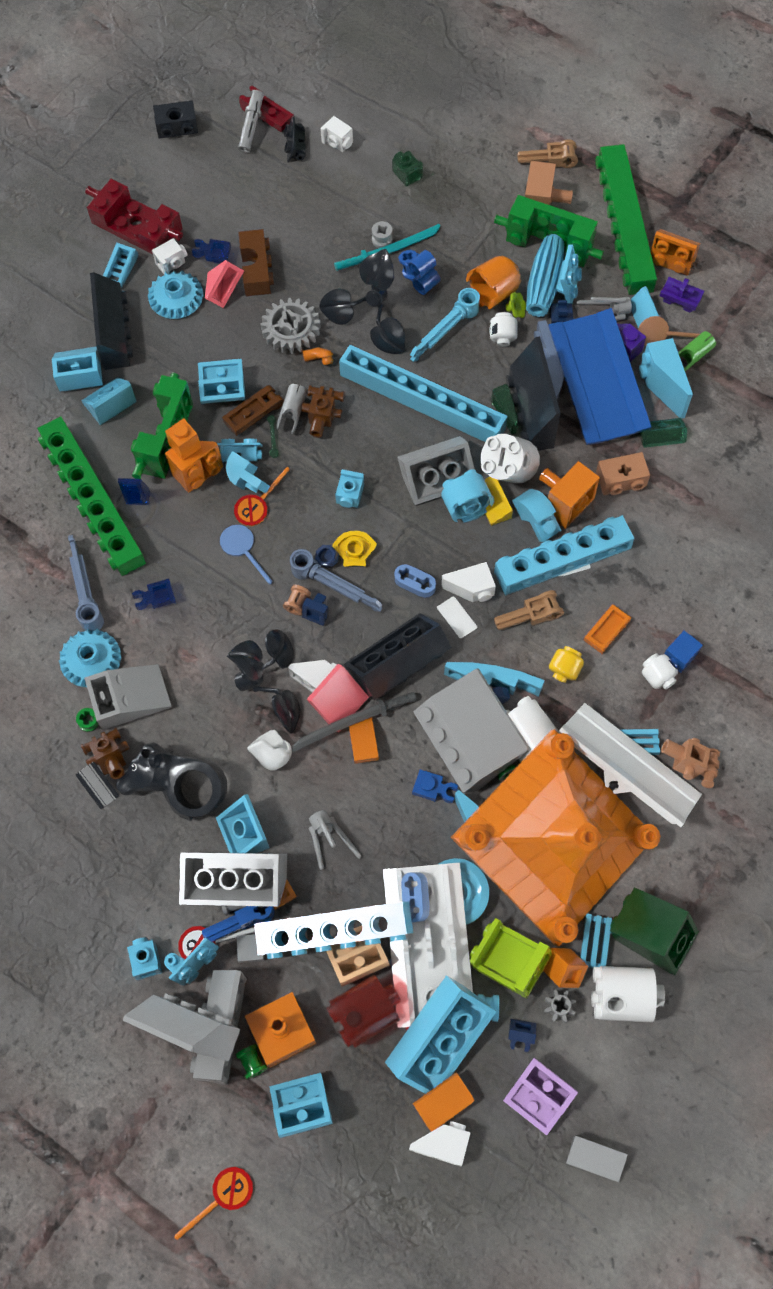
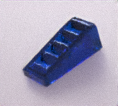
[118,478,150,505]

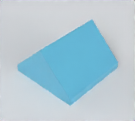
[81,377,137,425]
[216,794,270,853]

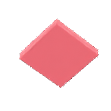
[307,664,369,732]

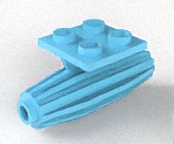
[526,234,582,317]

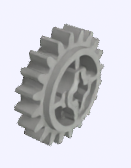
[261,298,321,354]

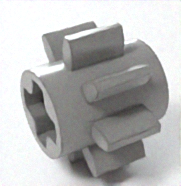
[544,990,576,1023]

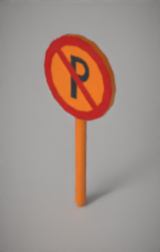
[234,467,290,526]
[174,1167,253,1240]

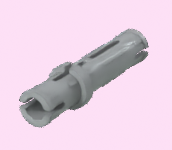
[237,90,264,153]

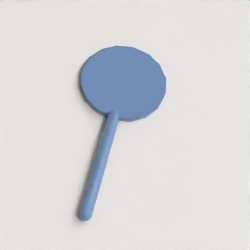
[220,525,272,584]

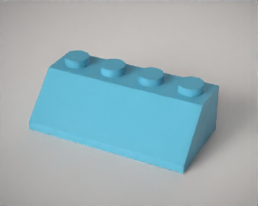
[385,975,497,1094]

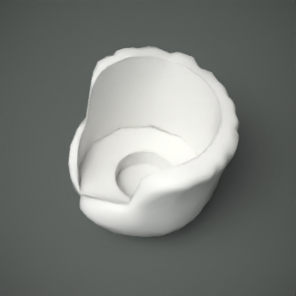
[247,729,292,771]

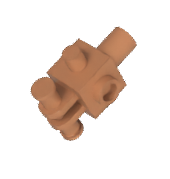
[661,738,720,788]

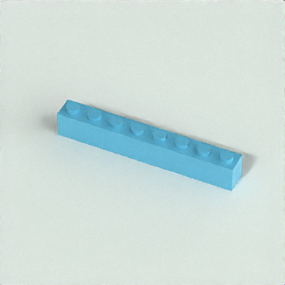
[339,345,507,442]

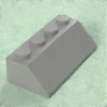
[179,852,287,907]
[190,970,247,1085]
[123,993,240,1061]

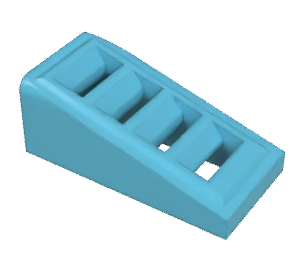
[103,242,139,288]

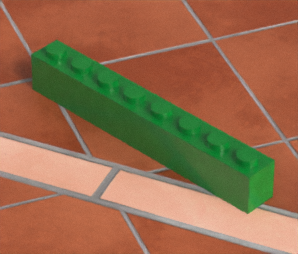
[595,144,657,295]

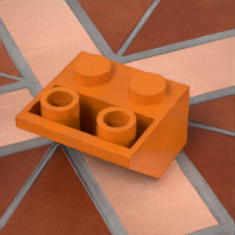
[651,229,701,276]
[165,441,223,493]

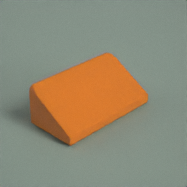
[413,1072,475,1132]

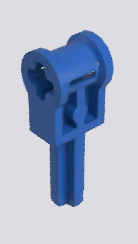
[202,906,274,942]

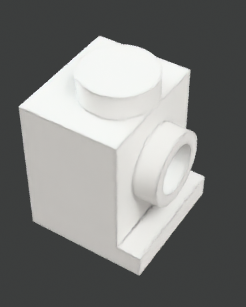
[321,116,353,152]
[152,238,188,274]

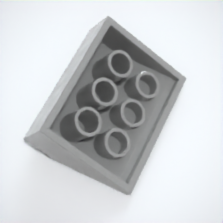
[413,668,530,793]

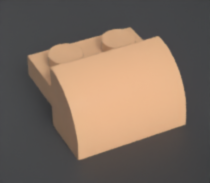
[326,925,389,987]

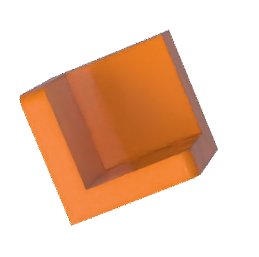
[543,948,588,988]

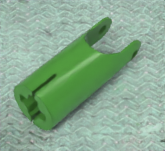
[678,331,716,371]

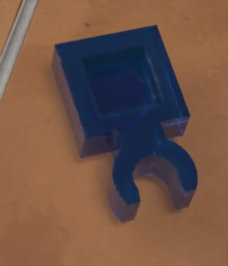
[192,239,231,263]
[132,579,176,610]

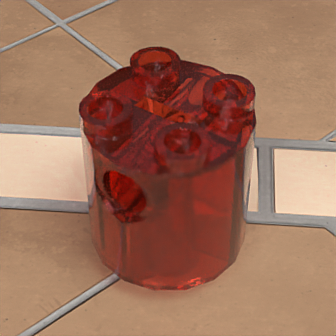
[326,975,402,1049]

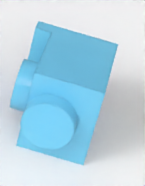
[335,469,364,508]
[127,937,162,980]

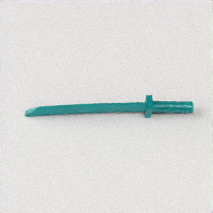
[334,224,440,271]

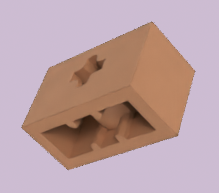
[596,452,650,495]

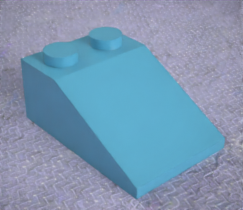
[639,338,693,419]

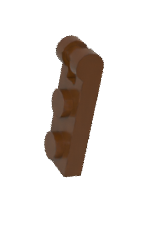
[222,385,284,436]

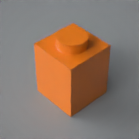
[165,419,201,460]

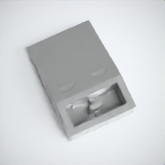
[85,664,172,730]

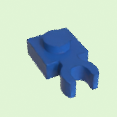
[412,769,458,803]

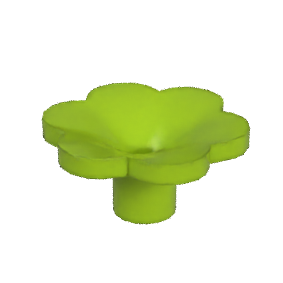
[506,292,526,318]

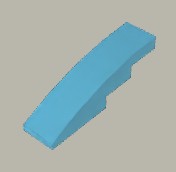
[444,662,545,697]

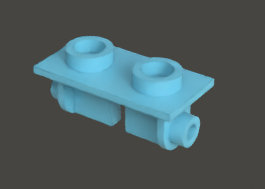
[217,439,263,462]

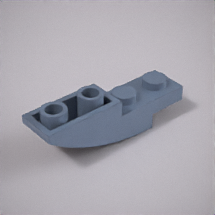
[534,320,564,402]

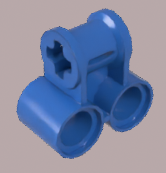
[398,250,441,295]

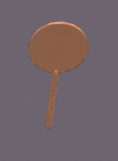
[638,316,700,346]

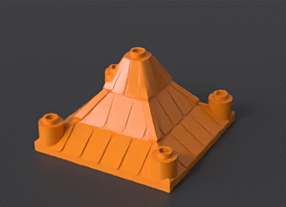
[451,729,660,947]

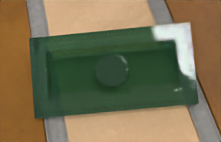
[639,418,687,448]

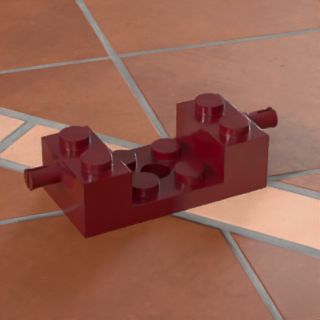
[85,178,183,254]

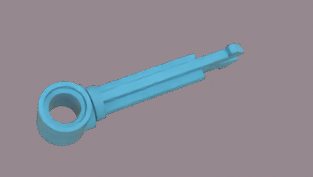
[410,288,480,362]

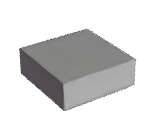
[237,934,264,963]

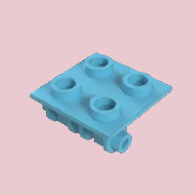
[164,938,220,986]

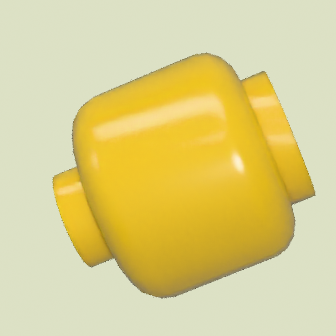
[549,646,584,683]

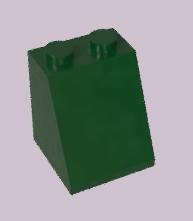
[610,887,699,976]

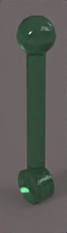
[267,415,279,458]

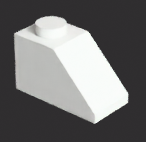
[442,562,496,602]
[288,660,337,693]
[409,1121,470,1167]

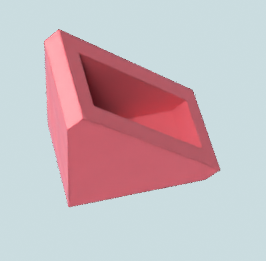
[205,260,244,308]

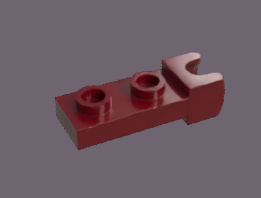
[239,86,294,132]

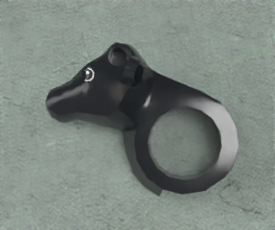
[116,742,227,821]

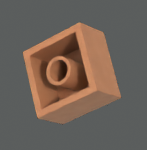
[525,161,573,205]

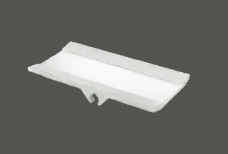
[559,703,702,827]
[383,863,473,1028]

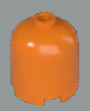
[466,256,521,309]

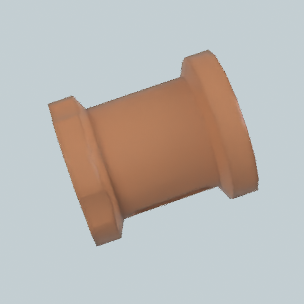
[283,585,311,615]

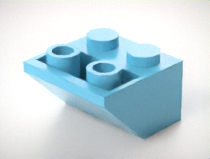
[52,347,103,392]

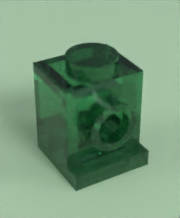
[392,150,423,187]

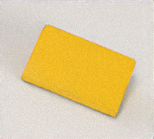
[485,476,513,526]

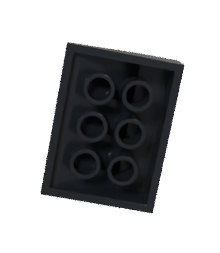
[506,336,561,451]

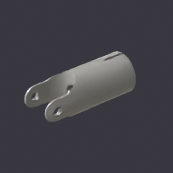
[277,384,308,434]

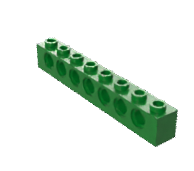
[37,416,146,576]

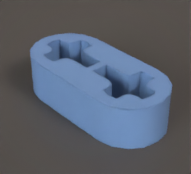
[394,564,436,598]
[401,872,430,922]

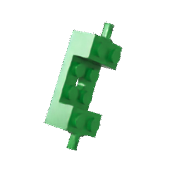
[494,195,604,268]
[131,373,193,479]

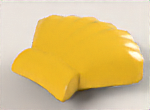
[333,531,377,567]

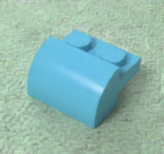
[198,359,246,404]
[269,1073,333,1138]

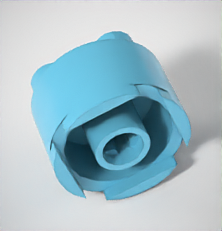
[441,469,494,522]

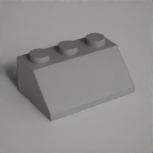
[397,436,475,505]

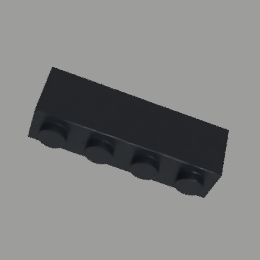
[90,272,133,370]
[344,613,452,700]

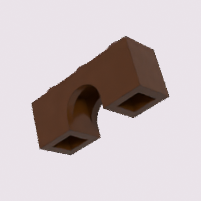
[238,229,274,297]

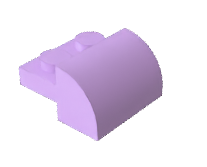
[503,1057,578,1135]

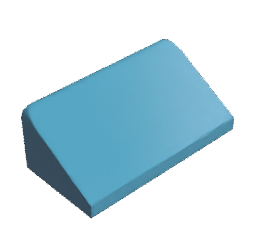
[631,286,659,328]

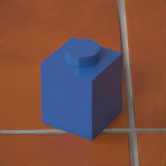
[664,630,703,673]

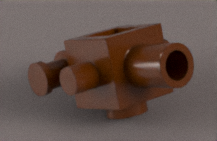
[302,385,345,438]
[80,727,130,779]

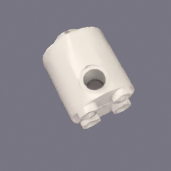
[481,434,540,483]
[506,696,560,762]
[591,966,665,1022]

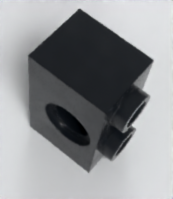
[153,100,198,139]

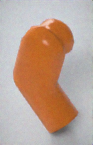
[302,347,334,365]

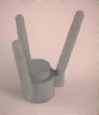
[576,297,632,321]
[309,810,362,870]

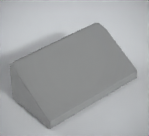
[566,1136,628,1182]

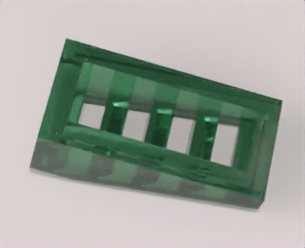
[491,384,518,435]

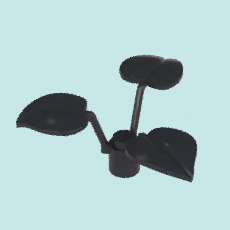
[319,249,406,354]
[227,629,300,733]

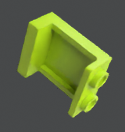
[470,918,552,999]

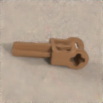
[517,139,578,168]
[494,590,564,630]

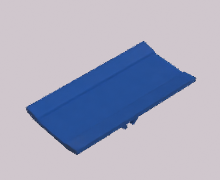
[548,308,651,445]

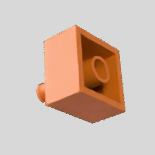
[539,461,600,529]
[245,992,317,1068]

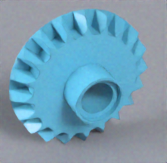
[148,270,203,319]
[59,629,121,687]
[439,858,489,924]

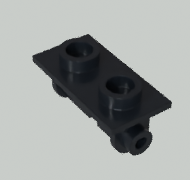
[284,117,306,162]

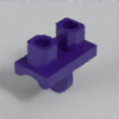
[660,277,704,313]

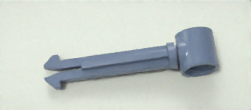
[68,535,104,631]
[290,549,382,612]

